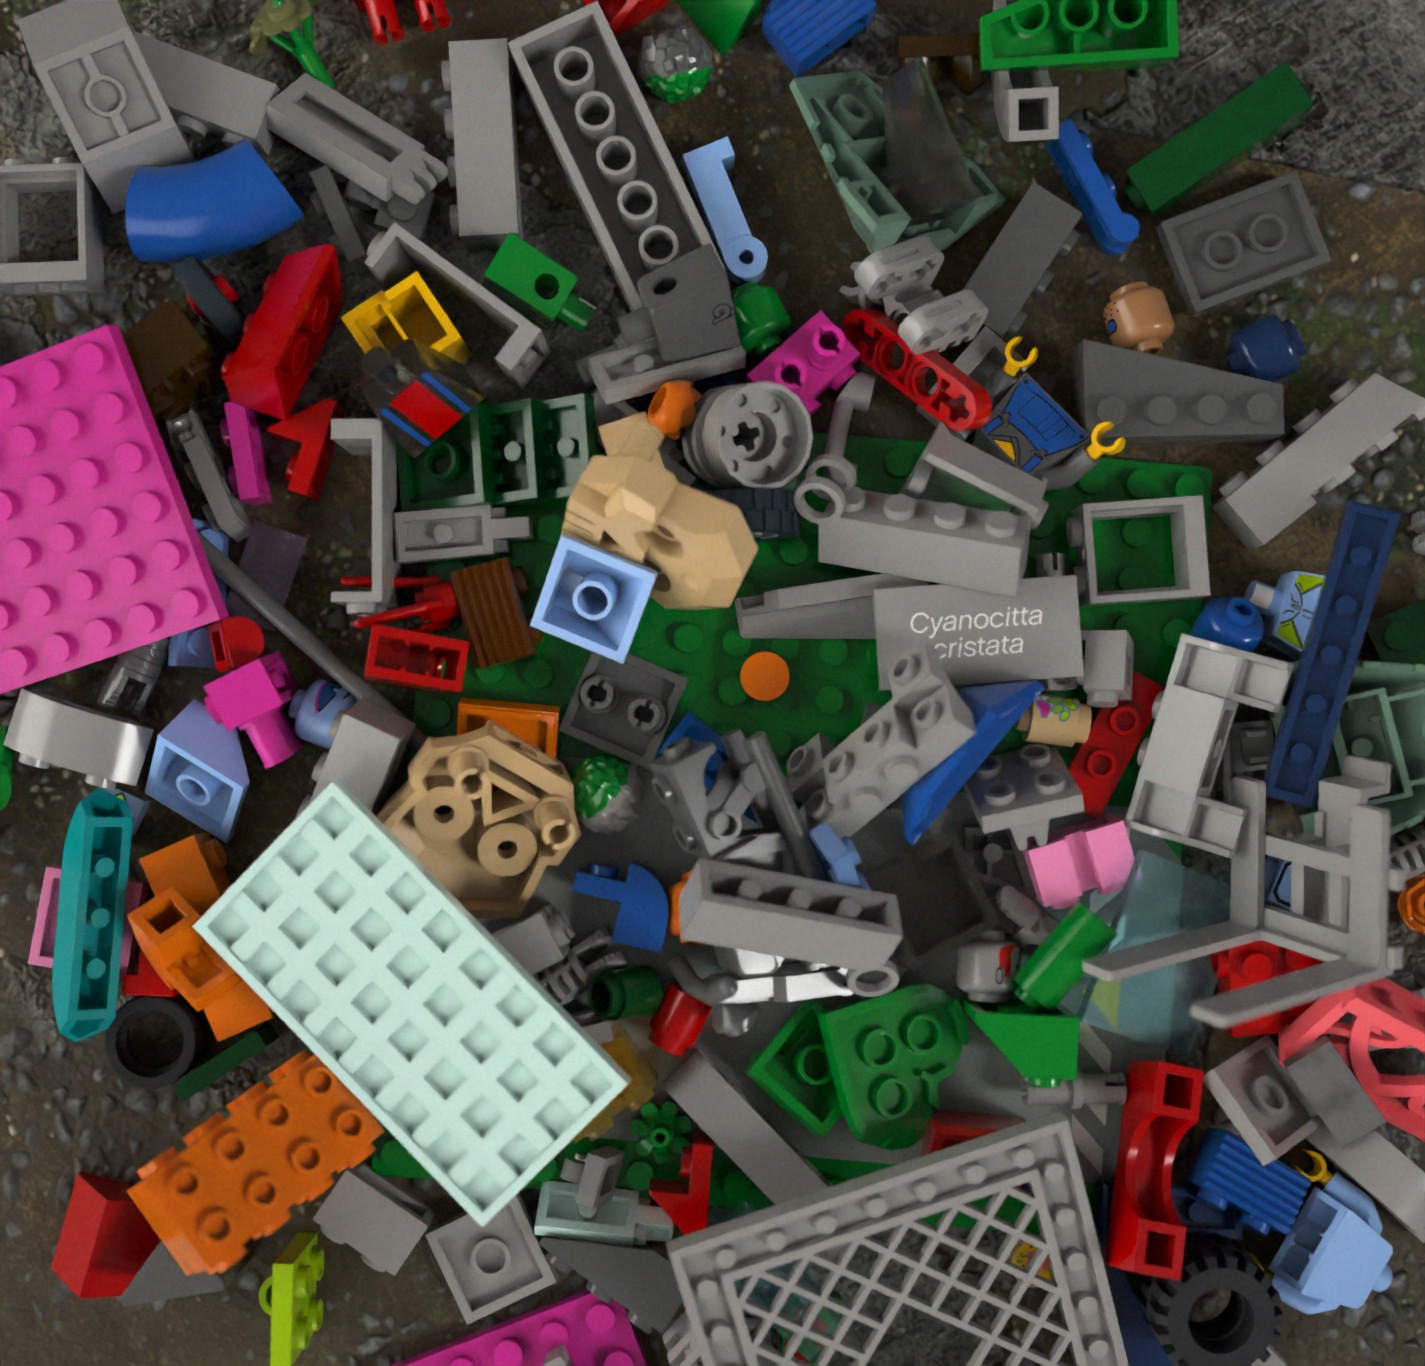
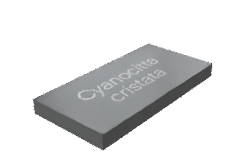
[872,575,1084,691]

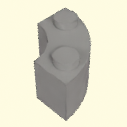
[3,688,154,790]

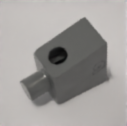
[617,243,741,362]

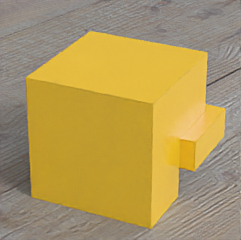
[341,271,473,398]

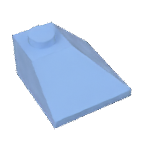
[530,533,658,664]
[144,699,249,844]

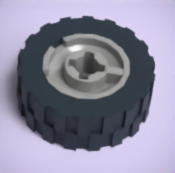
[703,488,800,542]

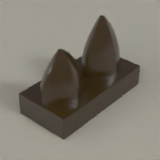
[894,34,988,108]

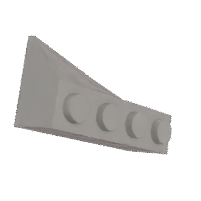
[1211,373,1425,550]

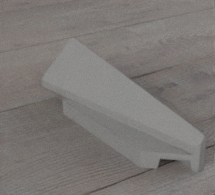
[734,573,929,639]

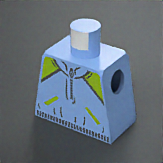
[1243,571,1324,661]

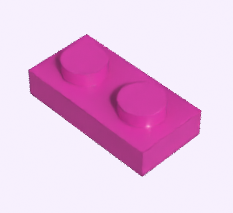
[220,402,272,506]

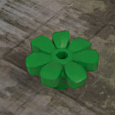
[629,1099,692,1164]

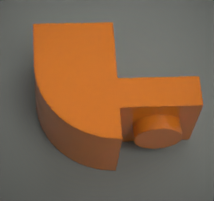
[128,886,241,1012]

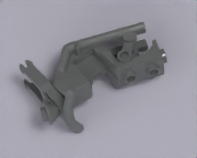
[649,729,854,1037]

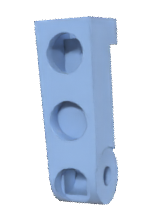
[682,136,768,286]

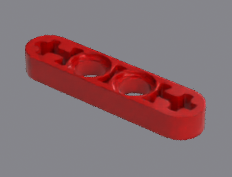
[841,309,992,431]

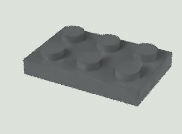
[1155,170,1332,317]

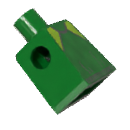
[483,232,597,333]

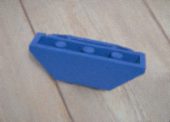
[901,680,1045,845]

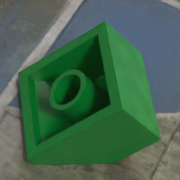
[960,996,1079,1087]

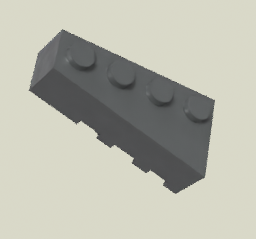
[1070,339,1285,447]

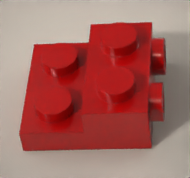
[1210,940,1322,1038]

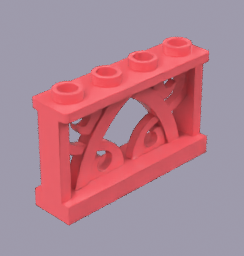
[1278,978,1425,1143]

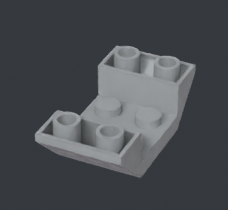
[17,0,197,214]

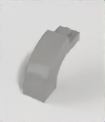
[991,0,1059,142]
[1305,1123,1425,1243]

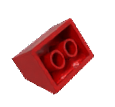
[221,243,345,421]

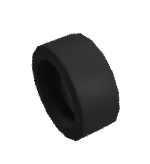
[103,994,208,1089]

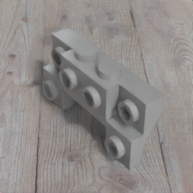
[1124,634,1294,858]
[786,640,976,840]

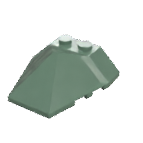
[789,70,1006,254]
[1268,660,1425,837]

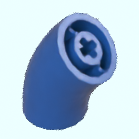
[125,138,305,263]

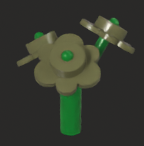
[248,0,335,88]

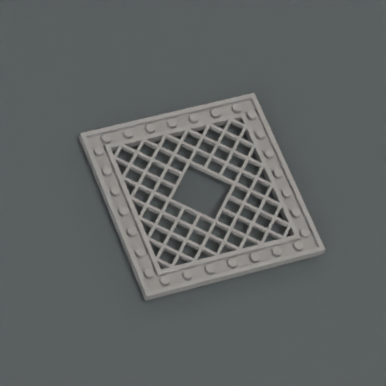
[666,1110,1129,1366]

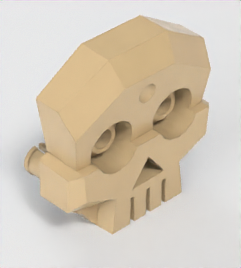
[561,421,758,610]
[376,719,581,919]

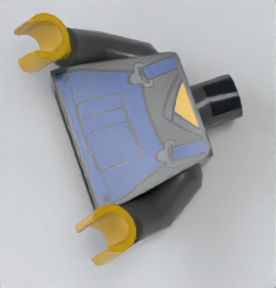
[971,337,1126,493]

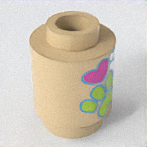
[1014,693,1092,747]

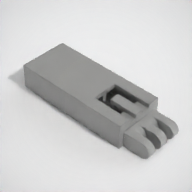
[266,73,448,204]

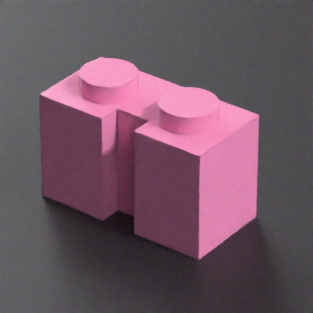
[1022,813,1140,910]

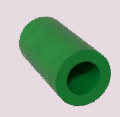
[1012,901,1118,1012]

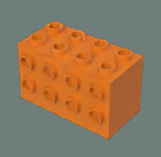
[127,1049,384,1276]

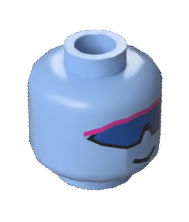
[289,679,358,749]

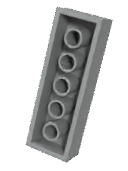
[508,1,725,312]

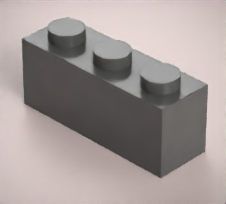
[962,181,1083,339]

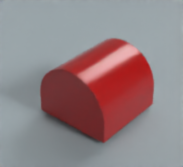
[207,616,264,672]

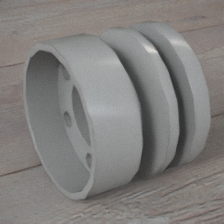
[681,381,813,490]

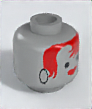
[956,930,1022,1002]

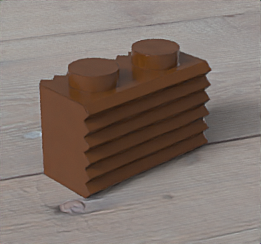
[450,557,544,671]

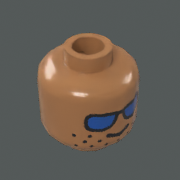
[1103,281,1175,355]

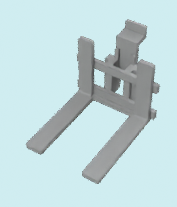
[1082,755,1405,1027]

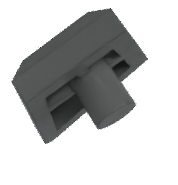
[963,827,1037,899]

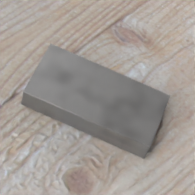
[1282,1035,1386,1148]

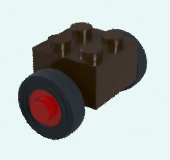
[122,255,246,426]

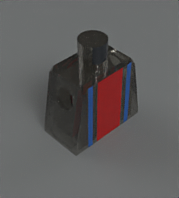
[359,338,485,458]

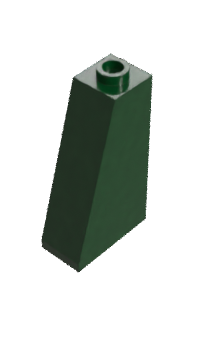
[1123,61,1313,218]

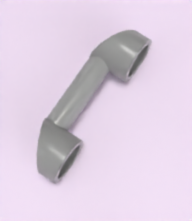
[822,371,876,488]

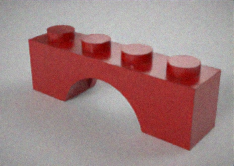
[1104,1060,1204,1281]

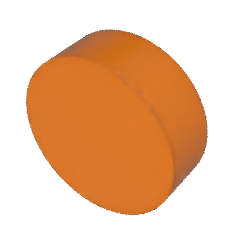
[740,651,790,701]

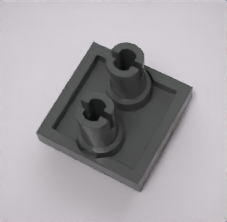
[558,651,689,770]

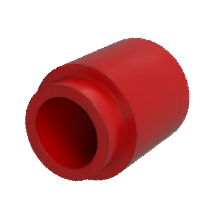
[648,982,714,1057]

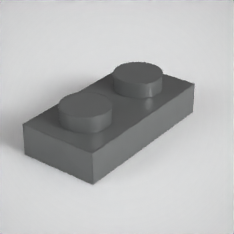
[309,165,370,275]

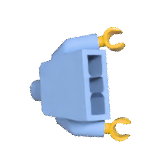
[1248,1148,1393,1314]

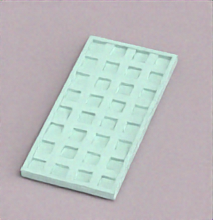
[192,779,632,1227]

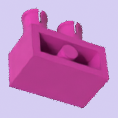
[746,310,860,416]
[204,651,304,769]

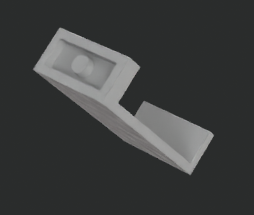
[364,222,551,391]
[331,418,401,617]

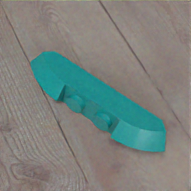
[52,787,133,1042]

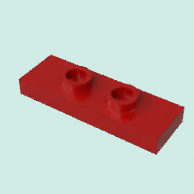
[1067,671,1165,820]

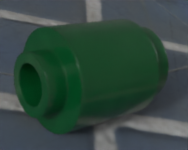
[588,965,664,1021]

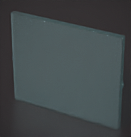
[1076,849,1231,1057]

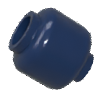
[1225,315,1305,382]

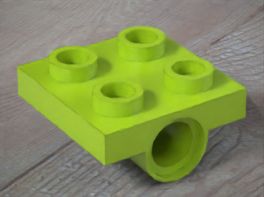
[258,1232,325,1366]

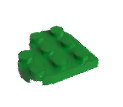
[816,983,969,1151]

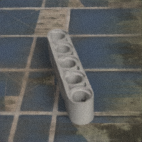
[662,1048,846,1259]

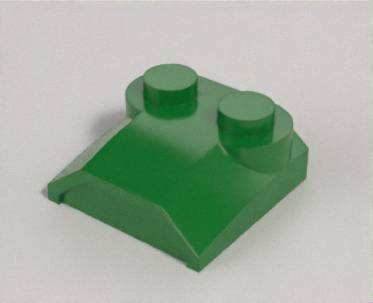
[744,998,842,1138]

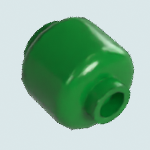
[730,282,792,359]

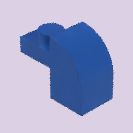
[572,860,669,953]

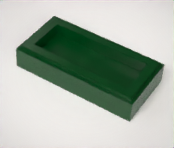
[173,1023,279,1102]

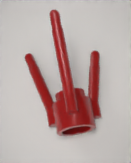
[340,574,462,634]

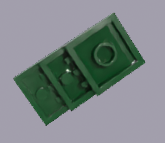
[395,393,598,512]

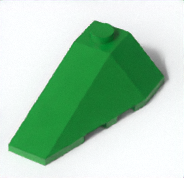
[978,0,1178,71]

